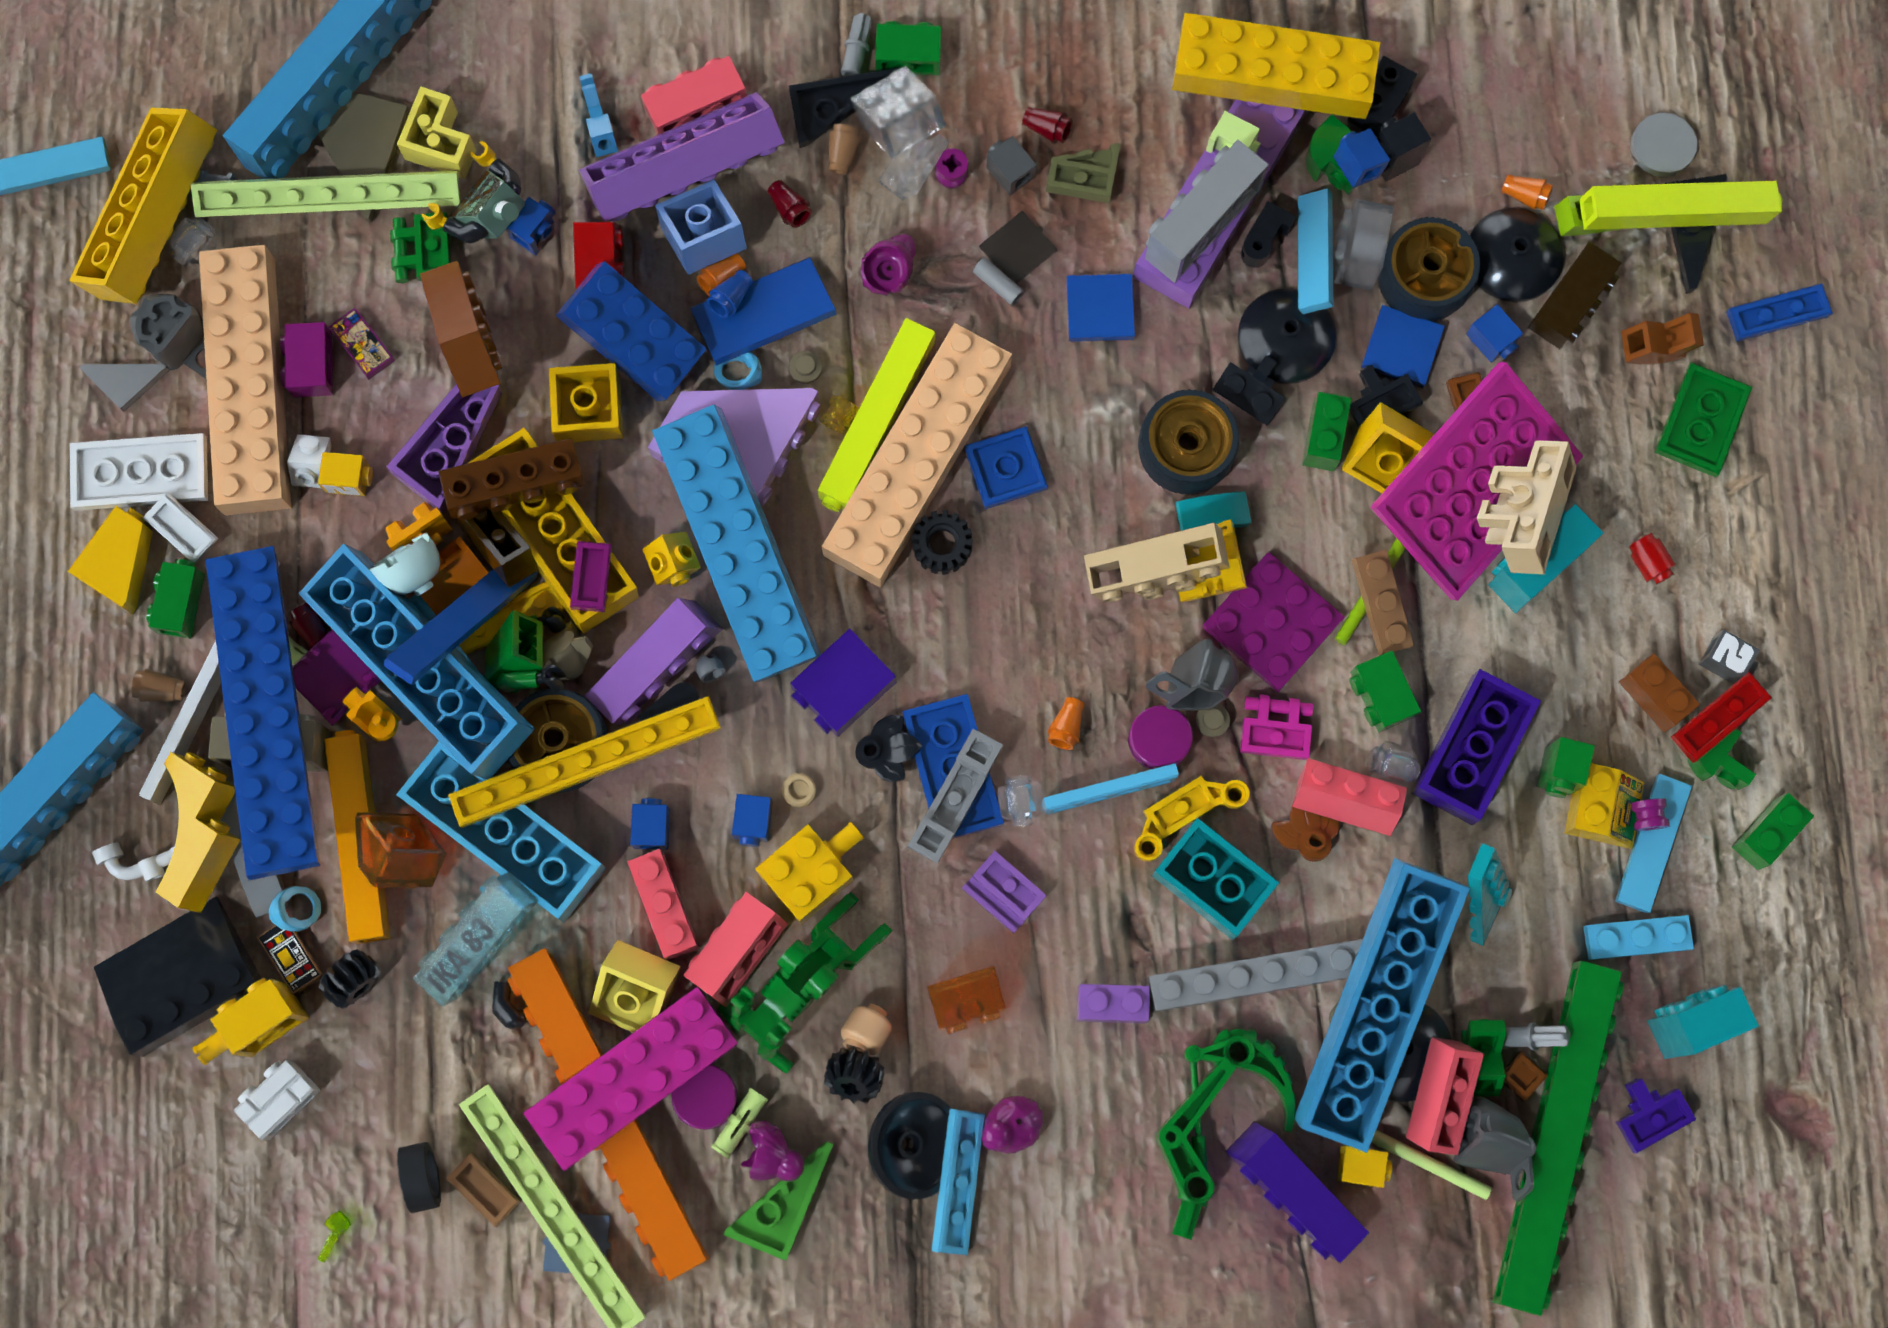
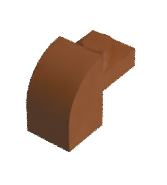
[1621,312,1704,365]

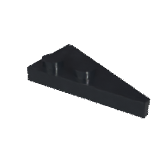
[789,67,901,148]
[1665,174,1727,294]

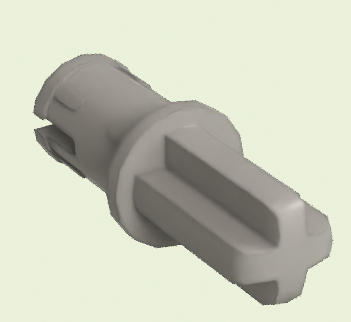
[841,13,872,76]
[1502,1023,1570,1050]

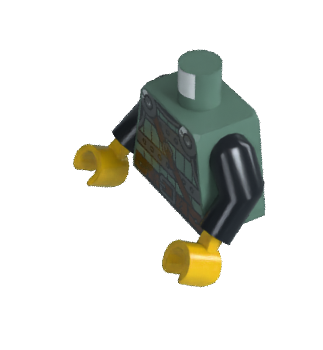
[421,141,525,244]

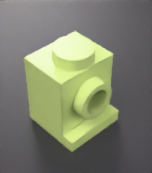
[1206,111,1261,154]

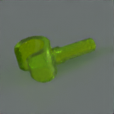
[317,1211,350,1262]

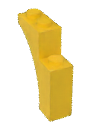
[156,752,240,913]

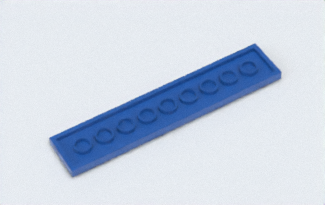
[205,546,321,880]

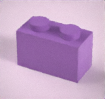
[1077,984,1149,1024]

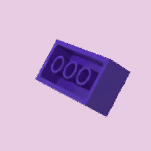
[1411,669,1541,826]

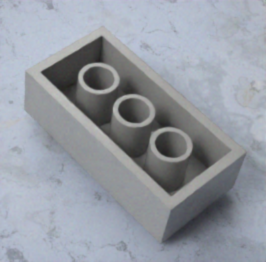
[1145,139,1269,283]

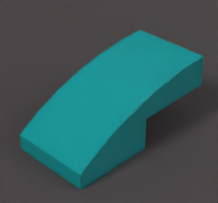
[1175,491,1252,531]

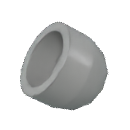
[696,654,726,683]

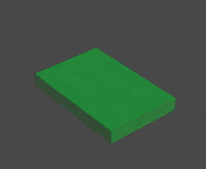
[1654,362,1753,478]

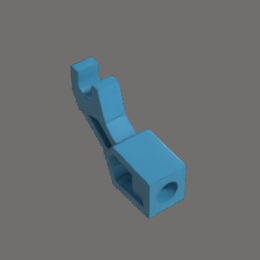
[579,73,618,157]

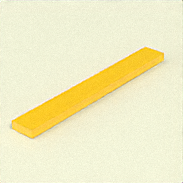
[448,696,721,828]

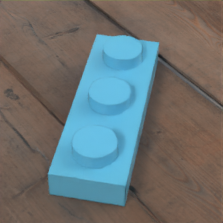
[1583,915,1694,961]

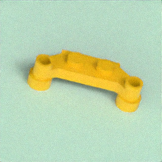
[1134,775,1250,862]

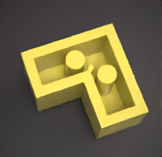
[397,86,477,179]

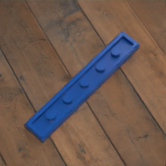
[383,569,538,685]

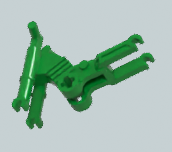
[717,892,893,1074]

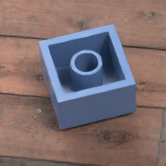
[655,179,747,275]

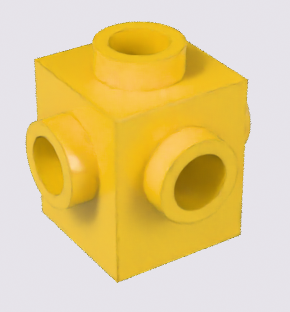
[642,532,701,587]

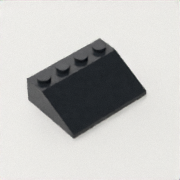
[94,897,262,1057]

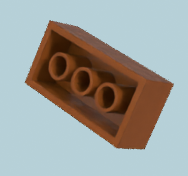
[420,260,503,398]

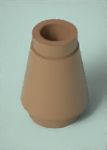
[828,124,861,175]
[131,669,185,702]

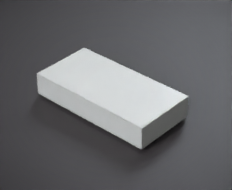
[143,493,219,563]

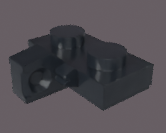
[1212,355,1286,426]
[1349,365,1423,428]

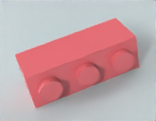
[641,56,747,135]
[1292,758,1407,836]
[627,849,700,961]
[683,892,788,1007]
[1406,1037,1484,1155]

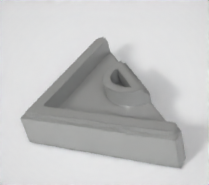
[79,364,169,412]

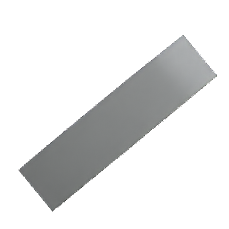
[907,729,1003,864]
[221,782,290,918]

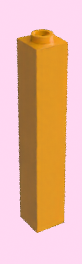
[324,730,391,945]

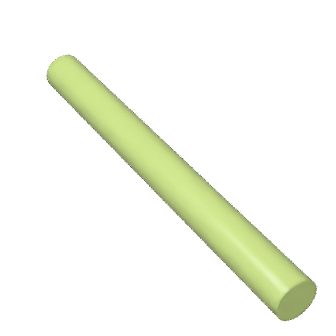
[1371,1130,1492,1200]

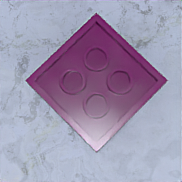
[1202,552,1345,693]

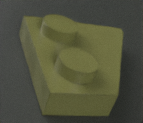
[1046,143,1121,203]

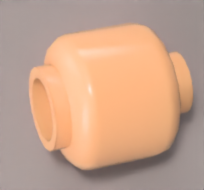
[840,1004,892,1055]

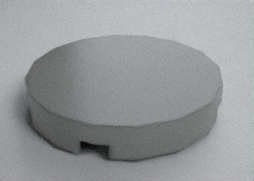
[1630,113,1697,177]

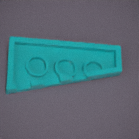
[1468,843,1512,946]

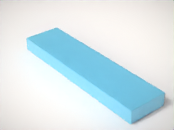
[0,137,111,196]
[1298,188,1333,314]
[1042,763,1179,815]
[1615,774,1692,913]
[932,1109,985,1255]

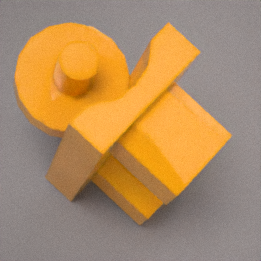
[386,502,452,551]
[342,687,401,743]

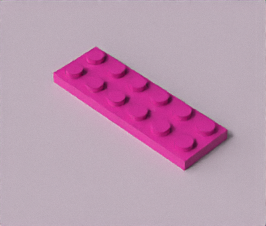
[523,987,738,1172]

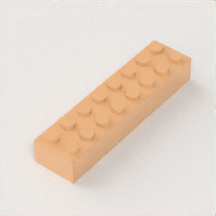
[199,245,292,516]
[821,323,1012,588]

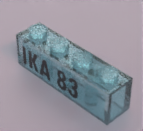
[413,872,539,1007]

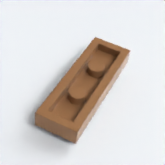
[1351,549,1414,656]

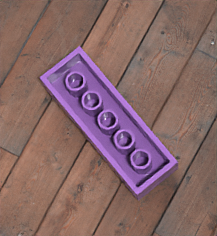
[579,92,785,222]

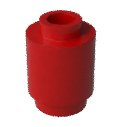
[1628,533,1676,585]

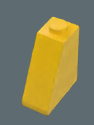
[67,506,153,614]

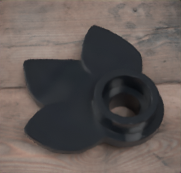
[855,715,922,782]

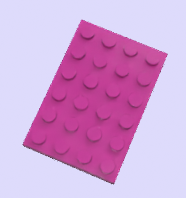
[1370,362,1584,601]

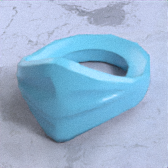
[714,352,762,390]
[269,886,321,932]

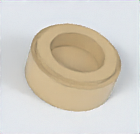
[782,773,816,808]

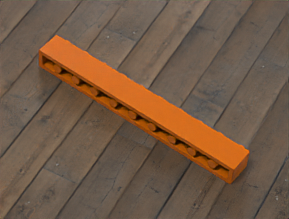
[507,948,710,1281]

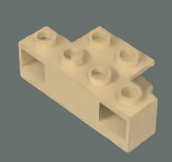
[1477,441,1577,575]
[1084,523,1230,602]

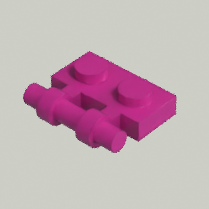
[1240,694,1313,760]

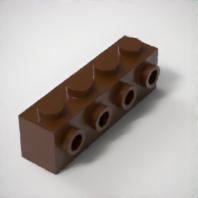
[438,438,584,520]

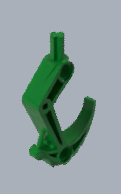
[1156,1027,1295,1240]

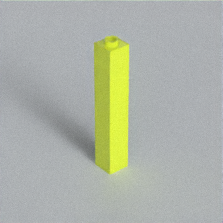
[1579,181,1782,230]
[818,318,935,512]

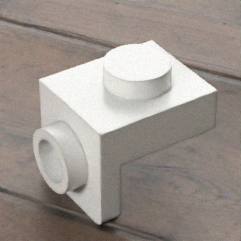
[287,434,332,488]

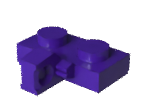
[1616,1078,1696,1154]

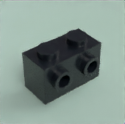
[1347,55,1417,137]
[1377,112,1431,182]

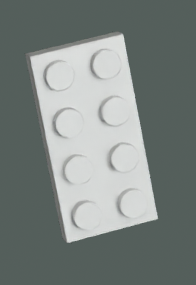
[70,433,208,511]

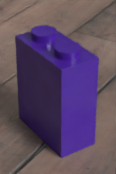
[790,628,897,737]

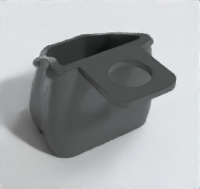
[130,294,206,378]
[1146,639,1239,711]
[1453,1098,1536,1202]

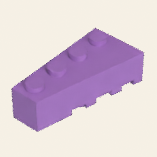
[386,384,502,515]
[585,598,723,724]

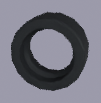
[397,1142,441,1213]

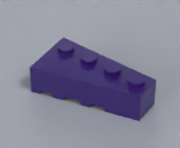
[1225,1122,1369,1263]

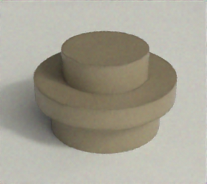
[789,351,822,384]
[1196,704,1230,737]

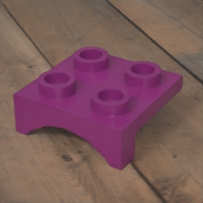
[293,629,381,726]

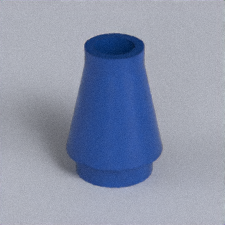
[707,270,753,318]

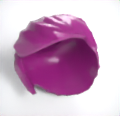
[860,233,916,296]
[981,1095,1044,1154]
[741,1120,804,1181]

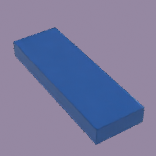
[1726,284,1833,342]

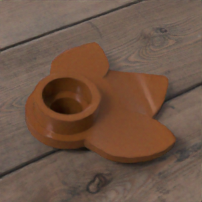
[1271,806,1340,862]

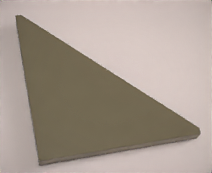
[318,92,409,223]

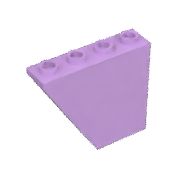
[648,388,821,506]

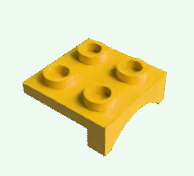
[1166,519,1247,603]

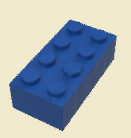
[555,261,707,401]

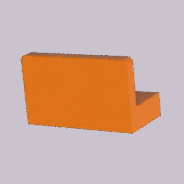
[420,536,489,615]

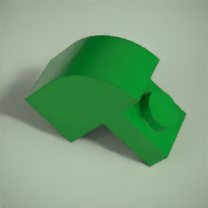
[1306,114,1356,195]
[1688,729,1756,790]
[1460,1019,1507,1096]

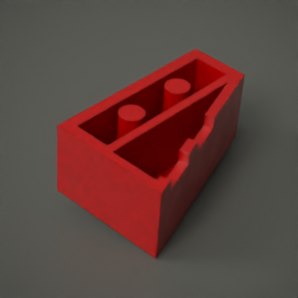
[573,222,624,290]

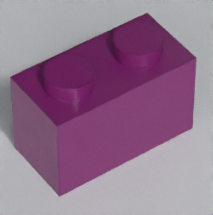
[280,322,333,398]

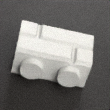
[234,1060,321,1141]

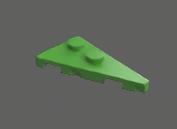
[723,1141,834,1261]

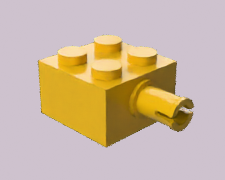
[755,822,864,925]
[192,978,310,1065]

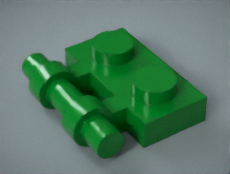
[390,212,451,283]

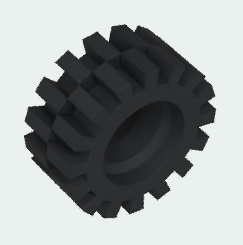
[912,510,973,575]

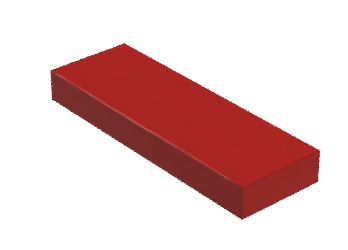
[1670,672,1772,763]

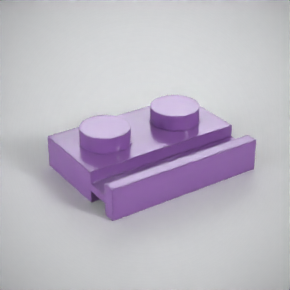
[962,851,1047,934]

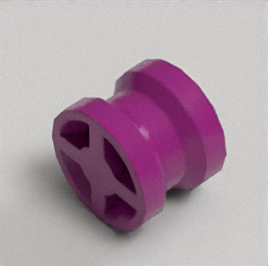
[936,148,968,189]
[1631,798,1670,831]

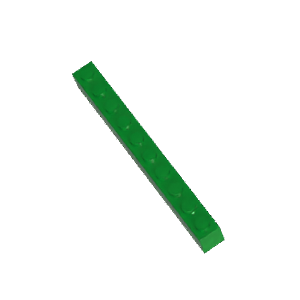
[1492,961,1624,1316]

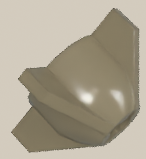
[539,622,594,681]

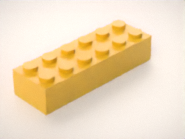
[1172,13,1380,119]
[69,108,217,304]
[468,427,639,634]

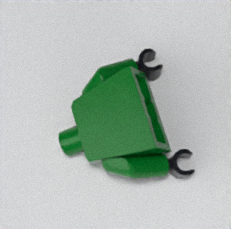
[483,606,566,693]

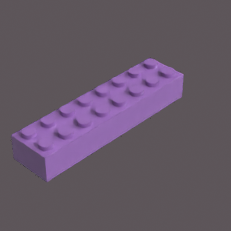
[1133,100,1308,309]

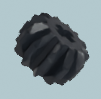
[319,949,380,1009]
[824,1047,884,1104]

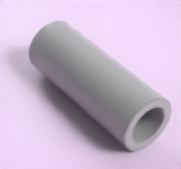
[973,257,1024,306]

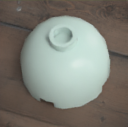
[370,532,441,596]

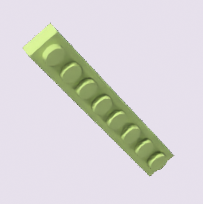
[190,170,461,217]
[459,1084,647,1328]

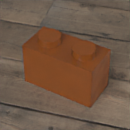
[1619,653,1700,732]

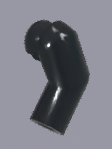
[492,982,527,1029]

